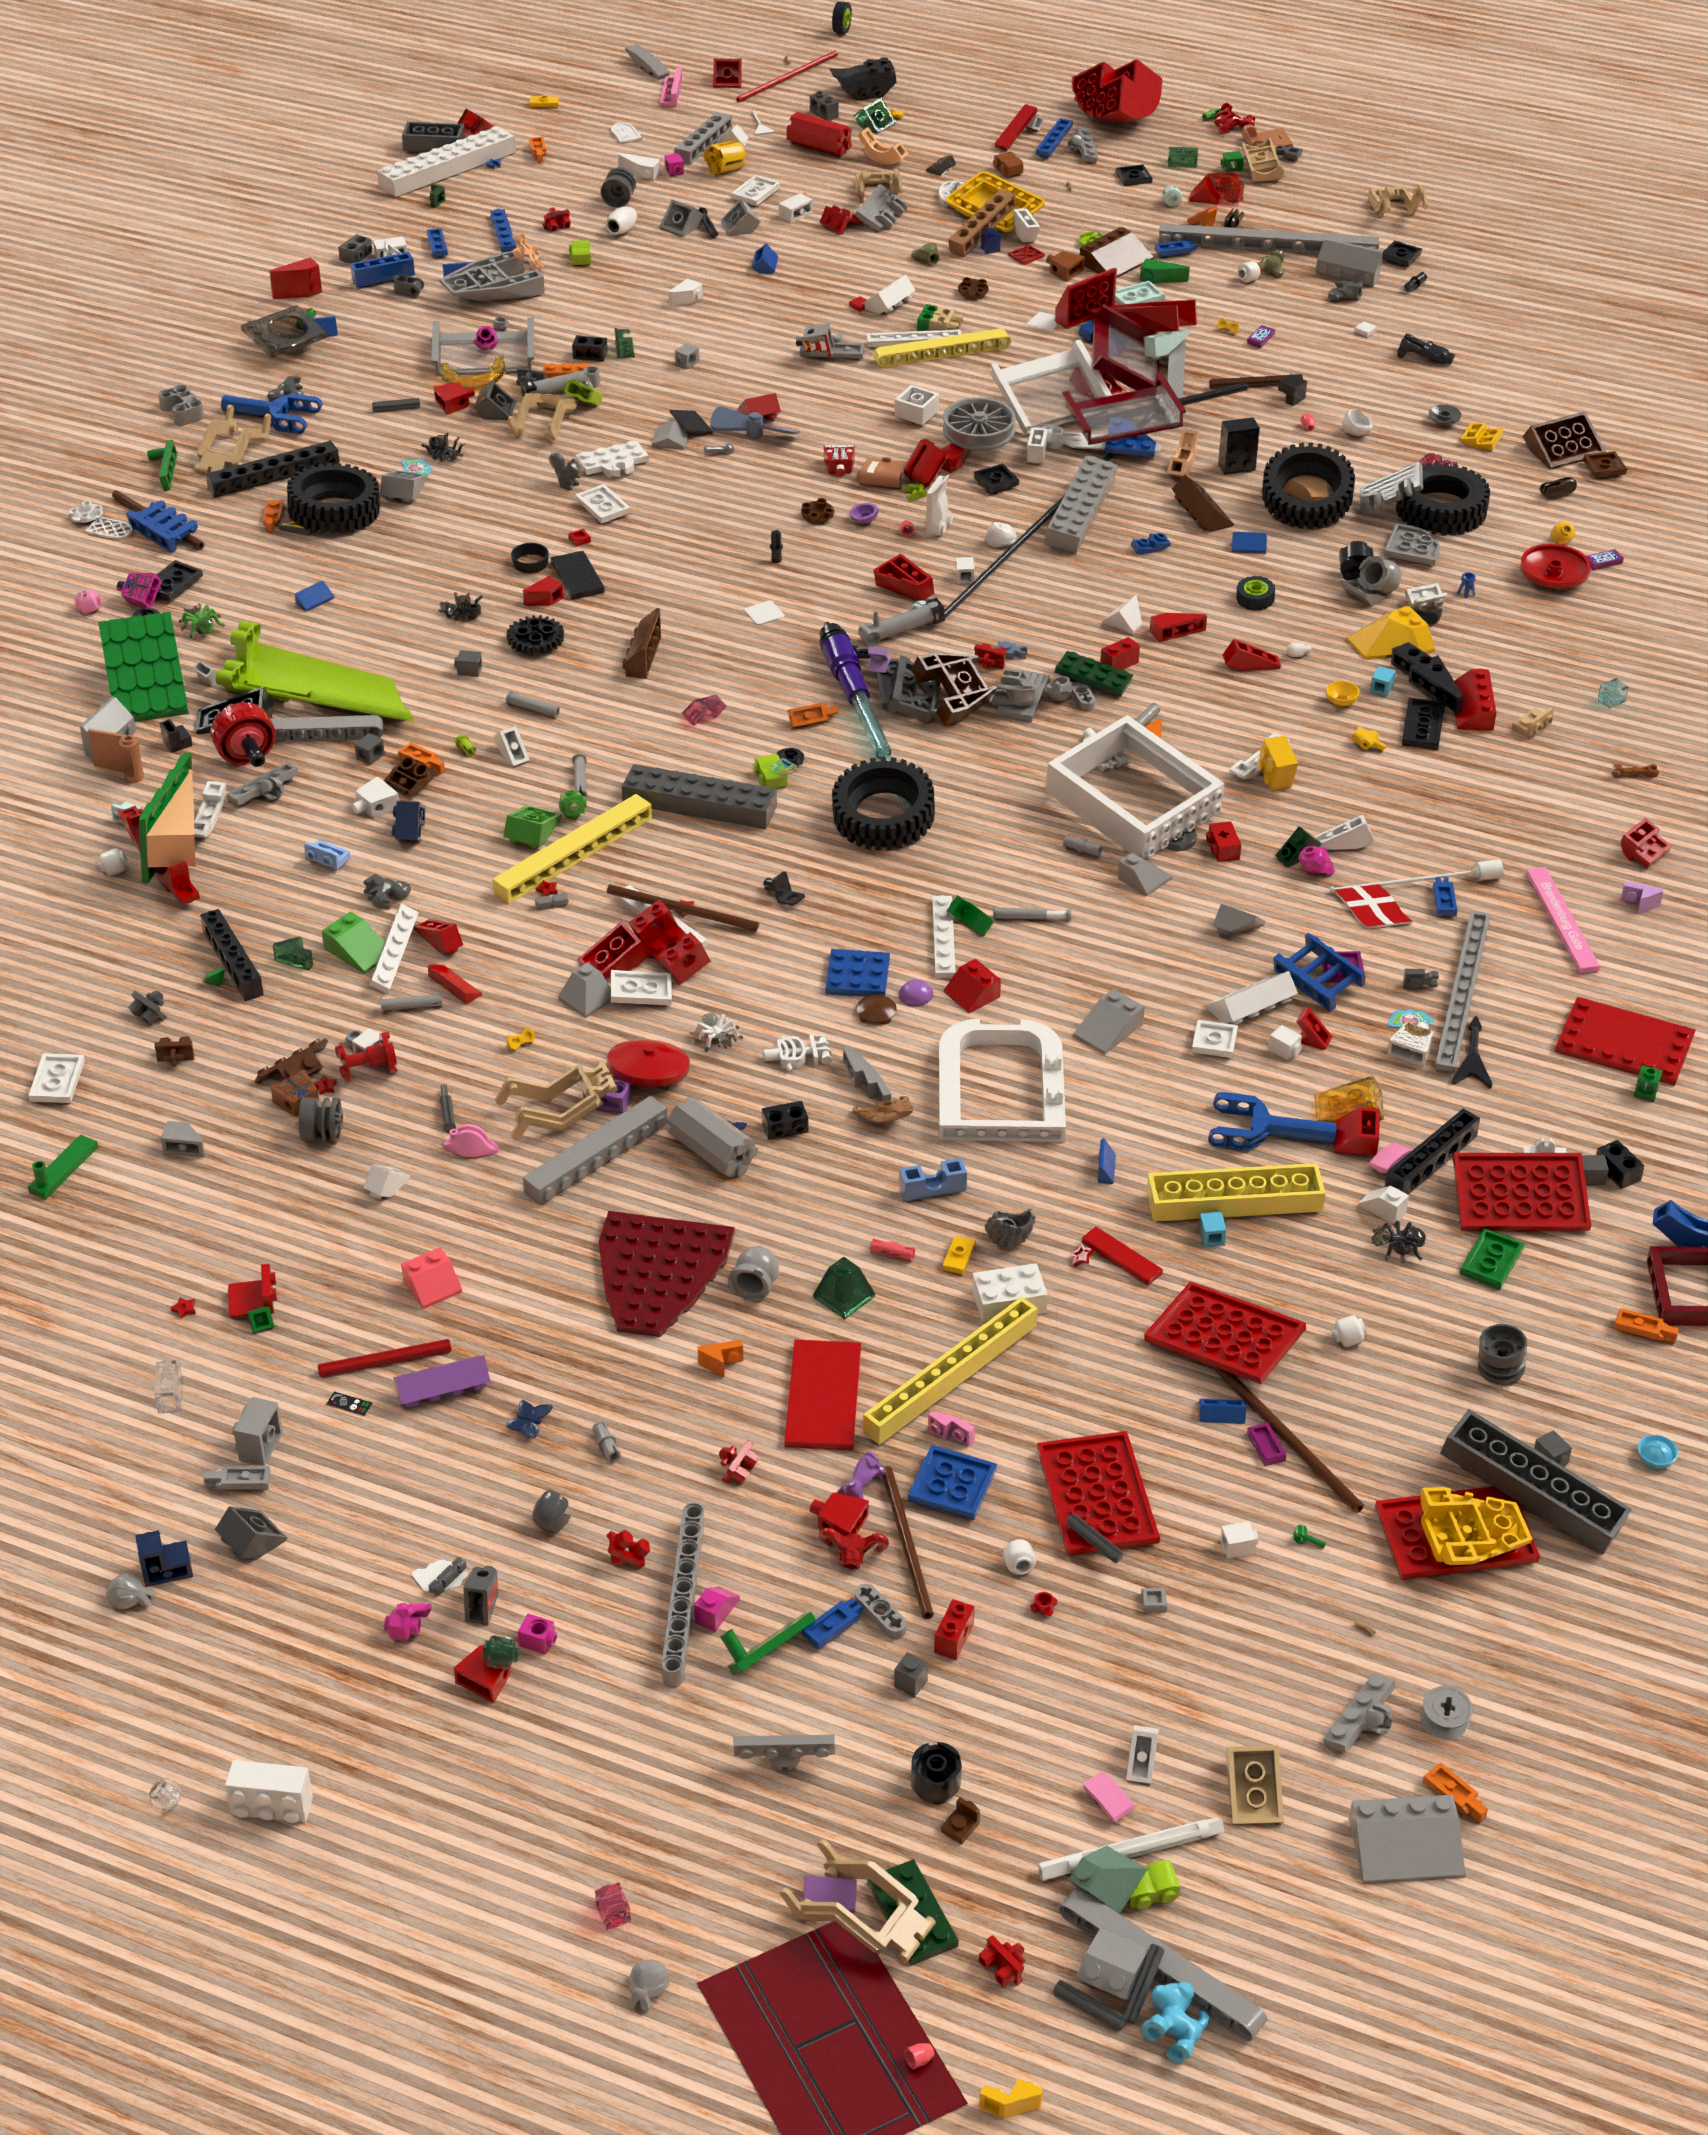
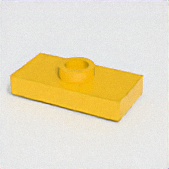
[529,95,559,108]
[942,1235,976,1275]

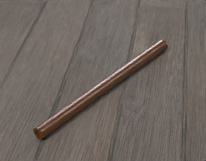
[112,490,204,550]
[607,884,759,932]
[883,1466,934,1619]

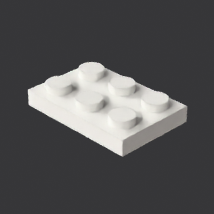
[731,175,780,206]
[575,484,631,523]
[611,970,672,1005]
[29,1053,85,1103]

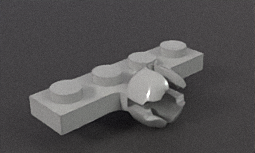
[1067,127,1098,163]
[800,330,864,359]
[226,762,299,806]
[1323,1674,1396,1753]
[733,1734,835,1771]

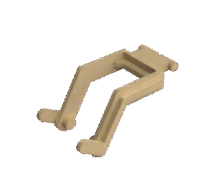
[854,169,903,202]
[1368,184,1428,218]
[508,393,577,443]
[194,405,271,474]
[495,1060,618,1140]
[780,1839,936,1962]

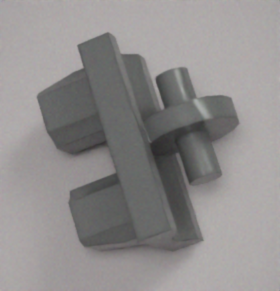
[516,368,546,385]
[128,991,167,1025]

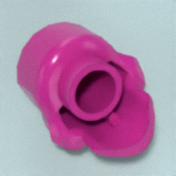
[473,326,499,350]
[1299,846,1335,876]
[384,1603,432,1641]

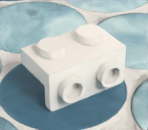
[1405,583,1448,610]

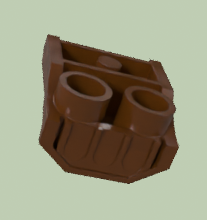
[384,756,438,797]

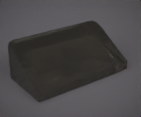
[926,155,956,176]

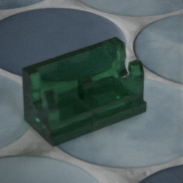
[1168,147,1198,168]
[614,328,635,359]

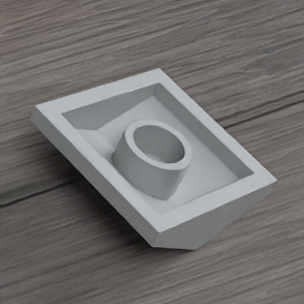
[652,421,690,449]
[1340,580,1386,606]

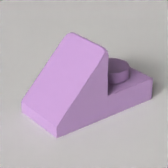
[868,646,891,673]
[1621,881,1664,913]

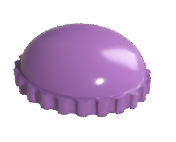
[849,502,879,524]
[899,979,933,1006]

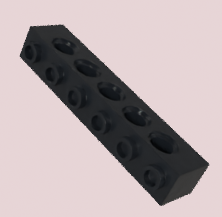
[200,909,264,1001]
[1385,1108,1480,1195]

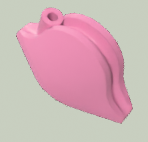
[443,1124,499,1157]

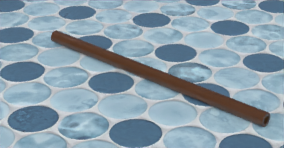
[1211,1366,1364,1513]

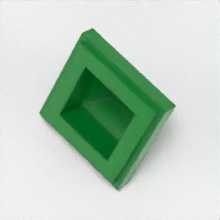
[202,967,225,986]
[247,1306,274,1333]

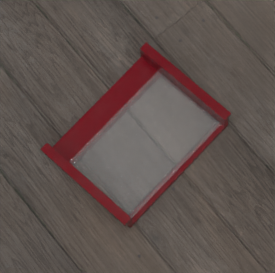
[1092,304,1161,403]
[1062,373,1186,445]

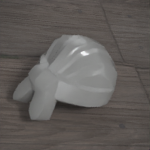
[1045,676,1072,701]
[106,1573,156,1609]
[629,1959,669,2012]

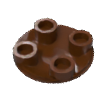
[958,277,989,298]
[801,498,835,523]
[856,995,897,1024]

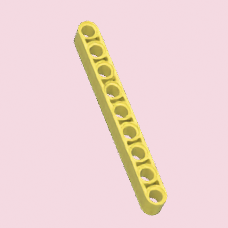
[873,328,1011,368]

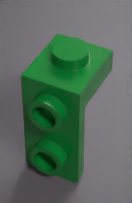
[947,895,994,936]

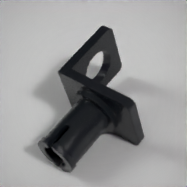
[763,871,805,906]

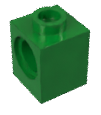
[1220,151,1244,173]
[1634,1065,1662,1102]

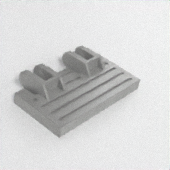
[855,184,908,232]
[1360,462,1423,516]
[991,668,1050,722]

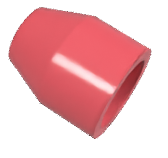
[1300,413,1315,431]
[900,520,914,537]
[904,2043,934,2069]

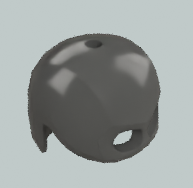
[532,1489,571,1533]

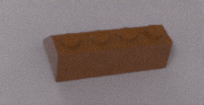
[1172,474,1234,531]
[622,608,661,679]

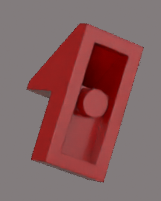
[1296,1007,1333,1050]

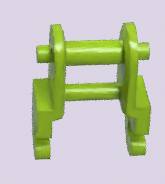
[902,484,927,501]

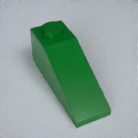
[1140,258,1190,283]

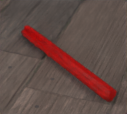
[318,1339,451,1377]

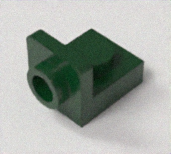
[429,184,446,208]

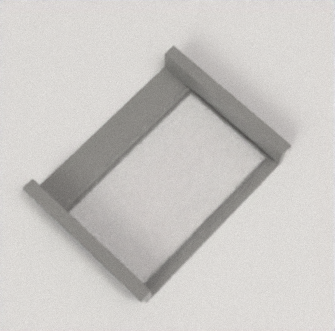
[431,318,534,376]

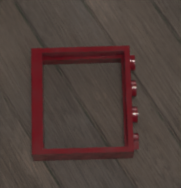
[1646,1246,1708,1326]

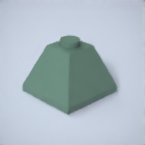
[1068,1846,1147,1914]

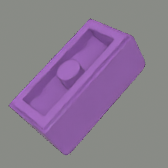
[803,1876,857,1912]

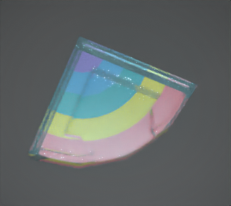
[771,758,797,775]

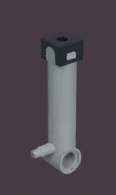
[520,366,600,397]
[858,598,945,646]

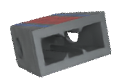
[463,1566,498,1625]

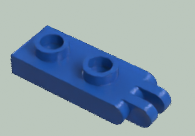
[1154,240,1197,257]
[1433,877,1457,916]
[802,1598,864,1649]

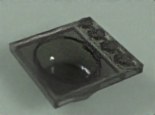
[241,305,328,358]

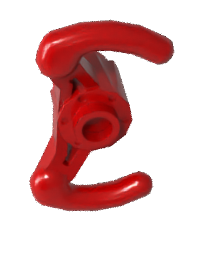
[819,1528,889,1569]

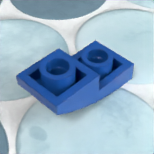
[1131,533,1171,554]

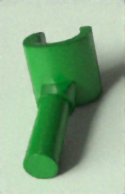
[1294,1525,1326,1548]

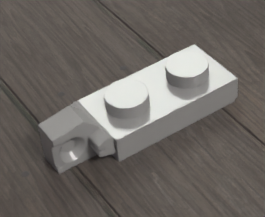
[204,1465,271,1490]

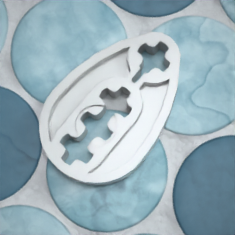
[939,181,964,208]

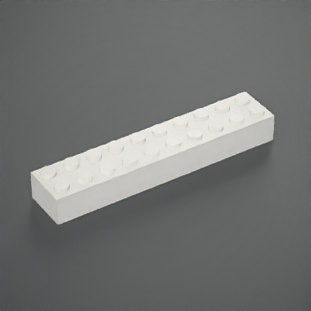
[377,126,516,197]

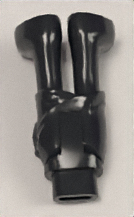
[1397,333,1455,364]

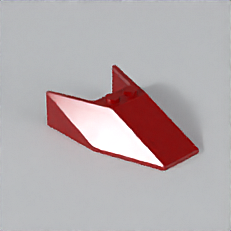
[1092,299,1197,332]

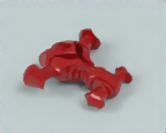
[1215,102,1255,135]

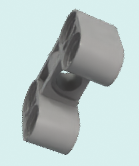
[158,385,204,426]

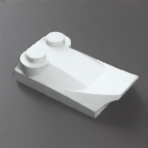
[926,475,953,537]

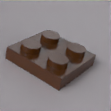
[1583,451,1627,478]

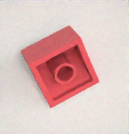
[401,1247,463,1309]

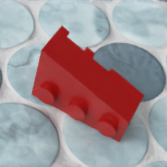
[873,553,935,601]

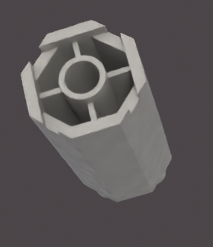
[667,1097,758,1178]

